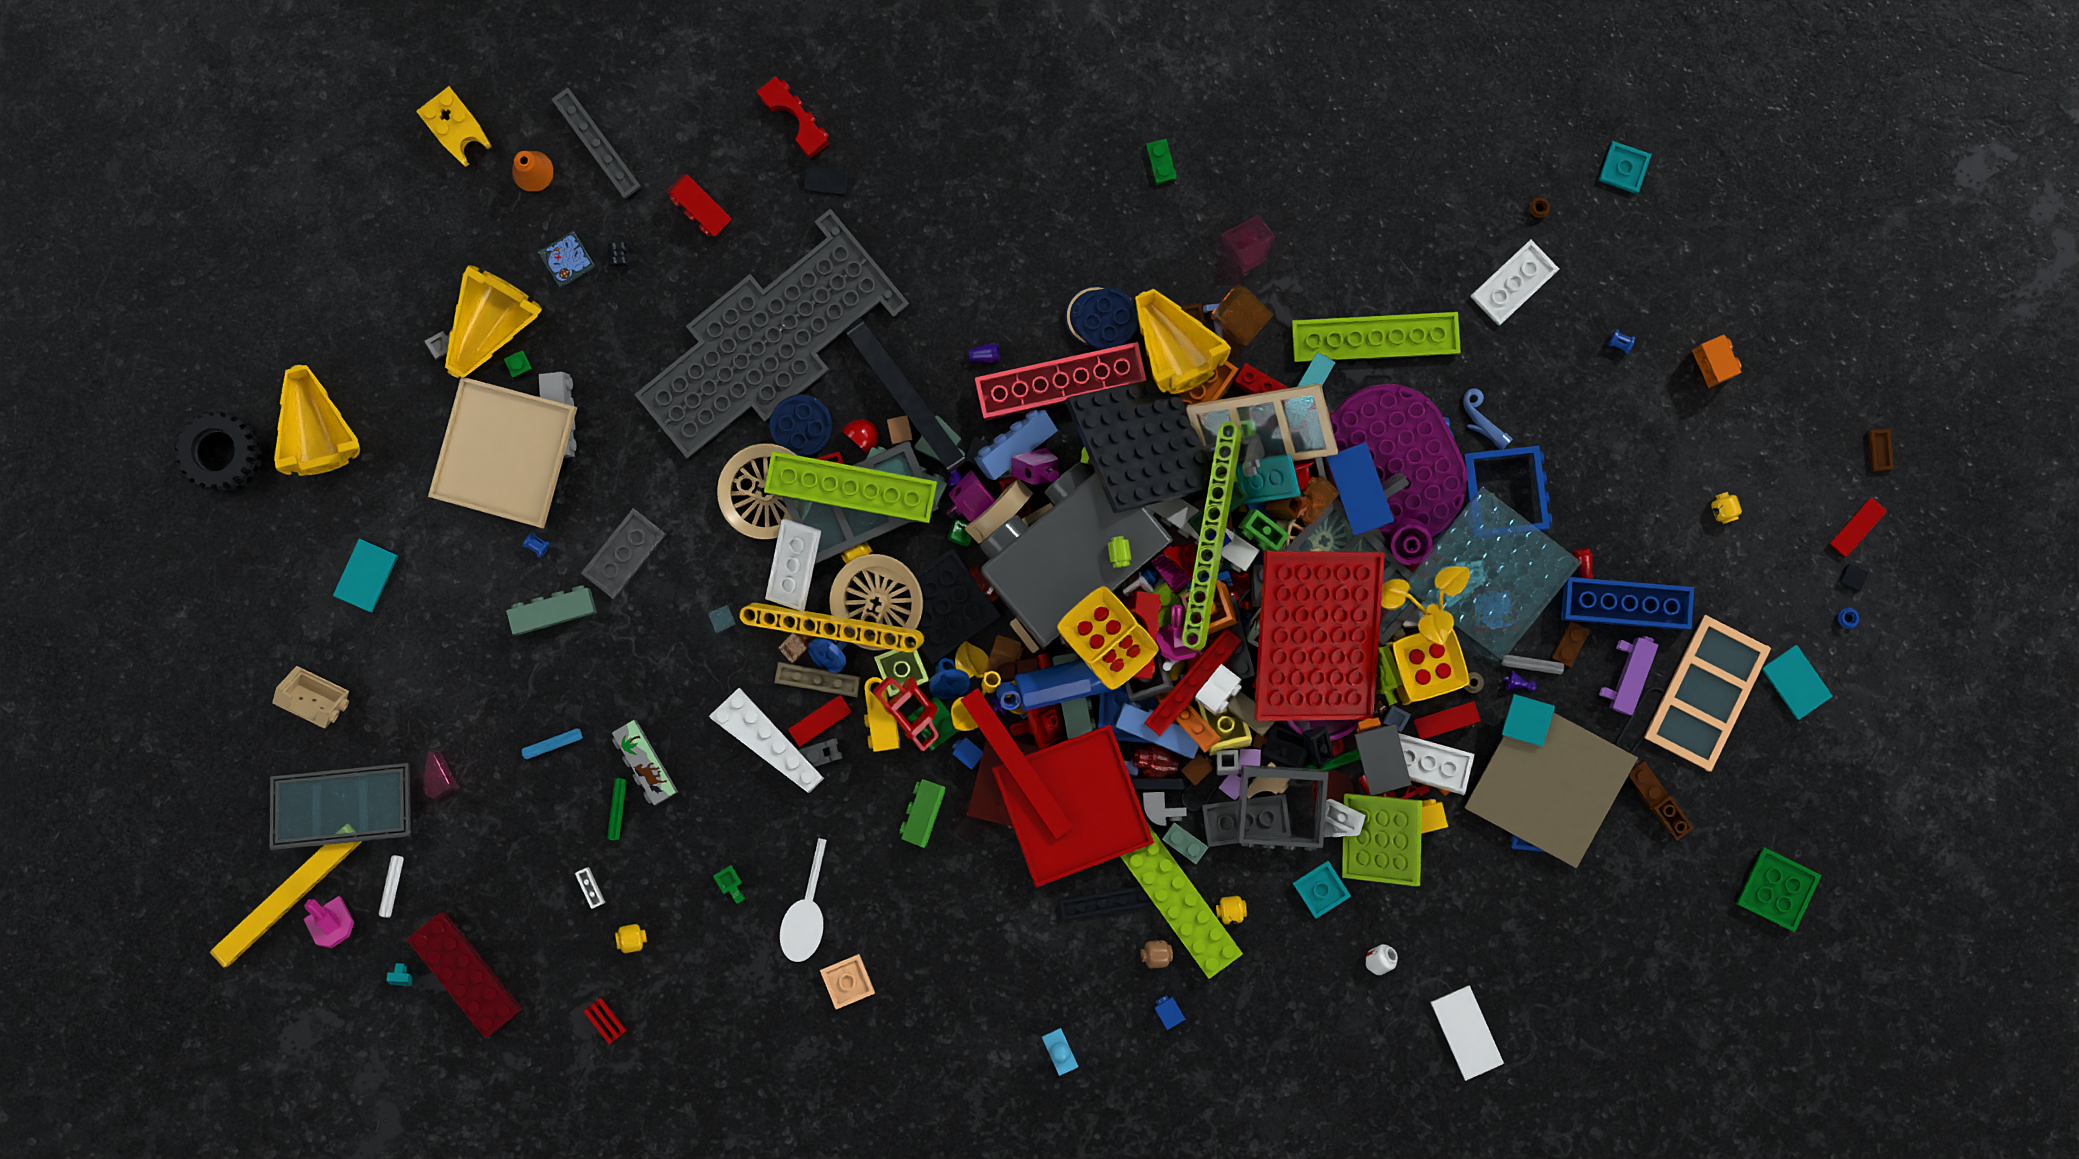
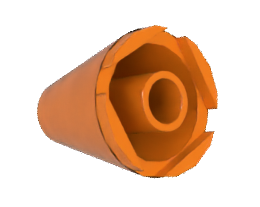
[512,151,553,192]

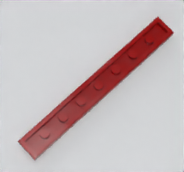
[960,688,1074,840]

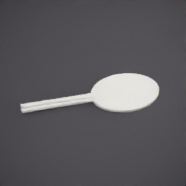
[780,838,827,962]

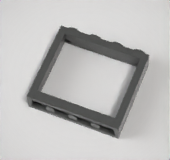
[1236,765,1328,851]

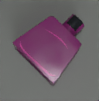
[1012,448,1059,485]
[945,470,996,521]

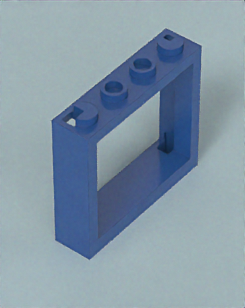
[1462,446,1552,539]

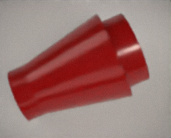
[1572,548,1593,579]

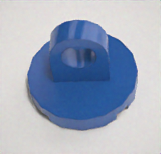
[808,637,848,673]
[928,658,971,699]

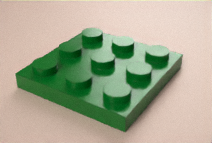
[1736,847,1822,932]

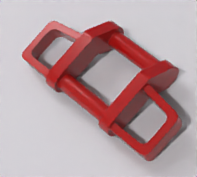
[873,677,939,751]

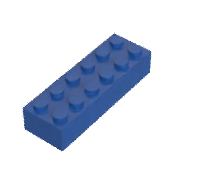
[1561,577,1694,630]

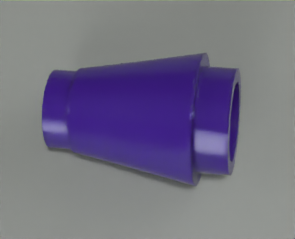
[969,343,1000,363]

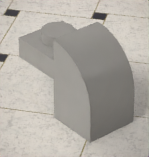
[1216,749,1239,775]
[1142,792,1187,826]

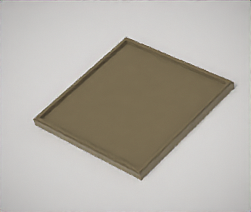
[1464,712,1638,868]

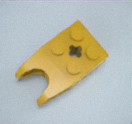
[416,86,492,167]
[864,677,901,752]

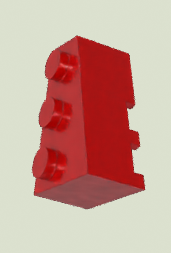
[666,174,732,237]

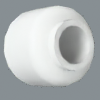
[1366,944,1398,975]

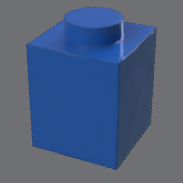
[952,737,985,770]
[1154,995,1185,1030]

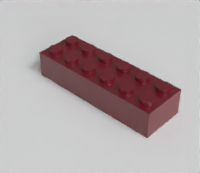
[406,911,523,1039]

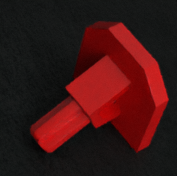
[1010,704,1065,749]

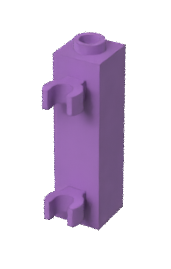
[1599,635,1658,716]

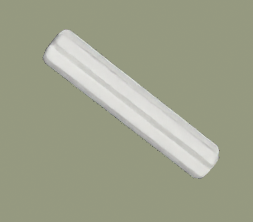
[379,855,403,918]

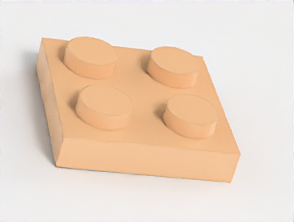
[820,954,875,1009]

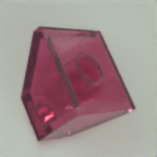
[1222,215,1275,272]
[423,750,459,800]

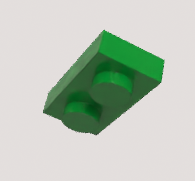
[1146,139,1177,185]

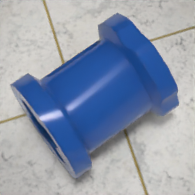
[1608,329,1635,354]
[522,531,550,558]

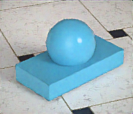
[1042,1028,1078,1076]

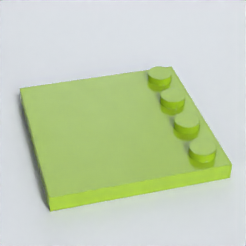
[1342,793,1422,886]

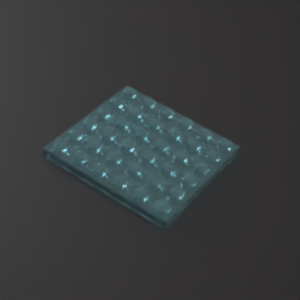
[1406,486,1582,661]

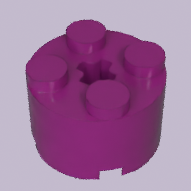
[1388,518,1433,565]

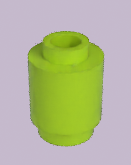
[1107,536,1132,568]

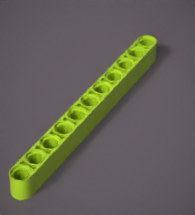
[1182,421,1242,651]

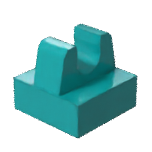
[387,963,413,986]

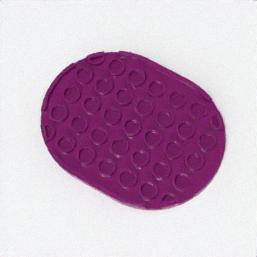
[1323,384,1468,544]

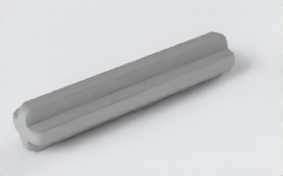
[1502,654,1564,674]

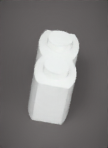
[1195,664,1242,715]

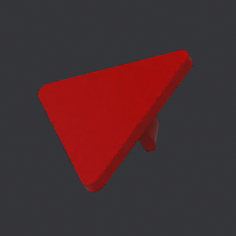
[1162,542,1198,578]

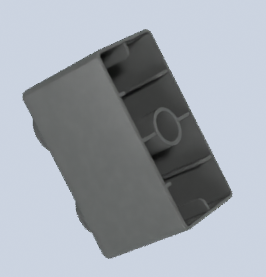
[980,462,1173,650]

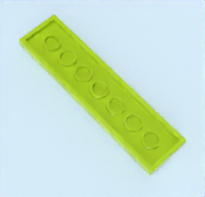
[1292,312,1461,363]
[764,451,937,524]
[1120,821,1243,979]

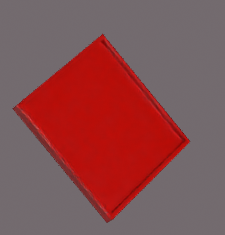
[992,724,1154,887]

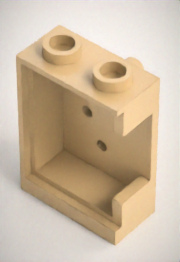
[272,666,349,728]

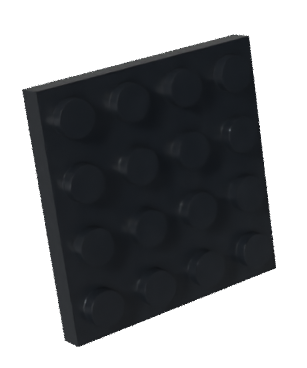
[889,548,1001,664]

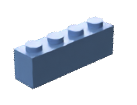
[973,409,1058,480]
[1114,701,1199,759]

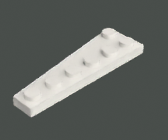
[709,688,824,793]

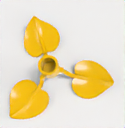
[1381,566,1470,646]
[951,641,1026,731]

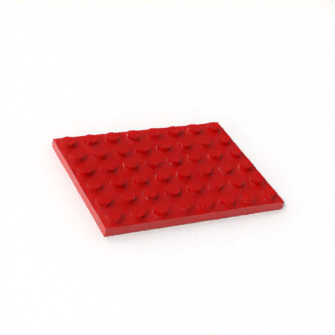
[1254,551,1385,721]

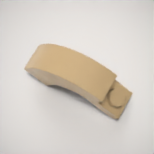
[965,479,1033,543]

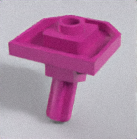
[1156,605,1198,661]
[304,896,354,948]

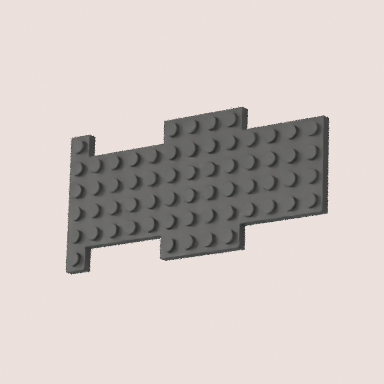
[634,209,909,459]

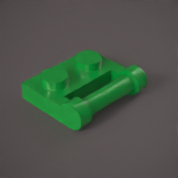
[907,697,960,751]

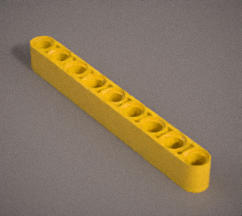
[739,603,924,652]
[210,824,362,968]

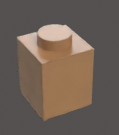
[887,415,913,446]

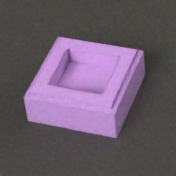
[1218,775,1241,800]

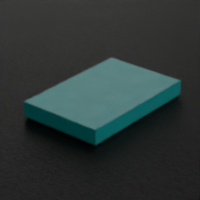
[1235,454,1301,504]
[333,539,398,613]
[1762,645,1833,720]

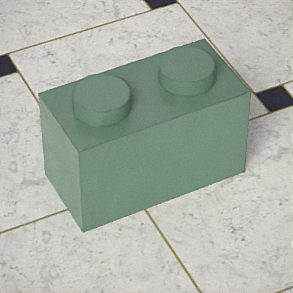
[1161,822,1209,864]

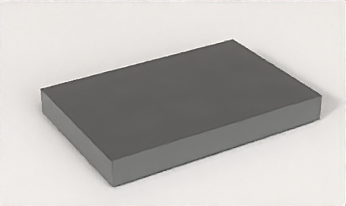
[1354,723,1412,796]

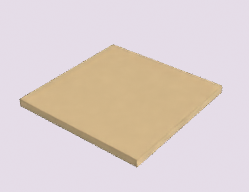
[428,377,577,528]

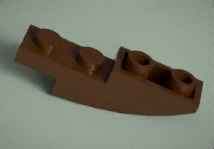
[1628,760,1694,841]

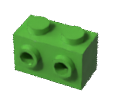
[1238,509,1290,551]

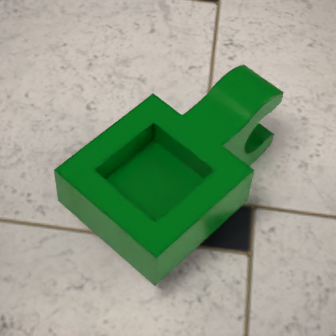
[713,865,745,904]

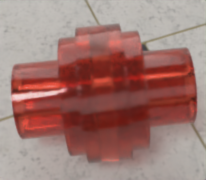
[1133,745,1179,779]

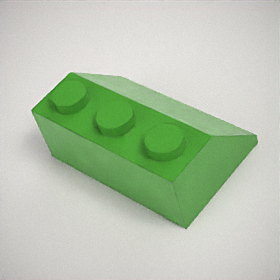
[899,779,947,848]

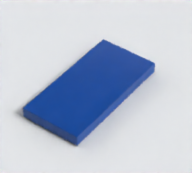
[1326,442,1395,536]

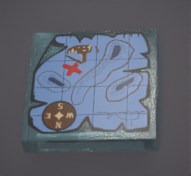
[538,231,596,288]

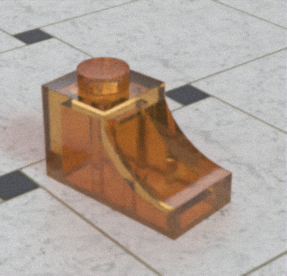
[1301,476,1340,525]
[984,635,1024,673]

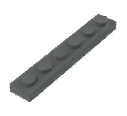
[551,88,642,199]

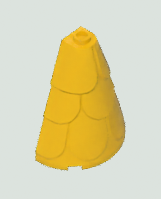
[445,265,542,378]
[1135,289,1231,394]
[274,365,360,476]

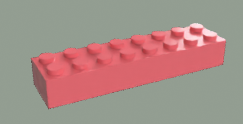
[975,342,1146,421]

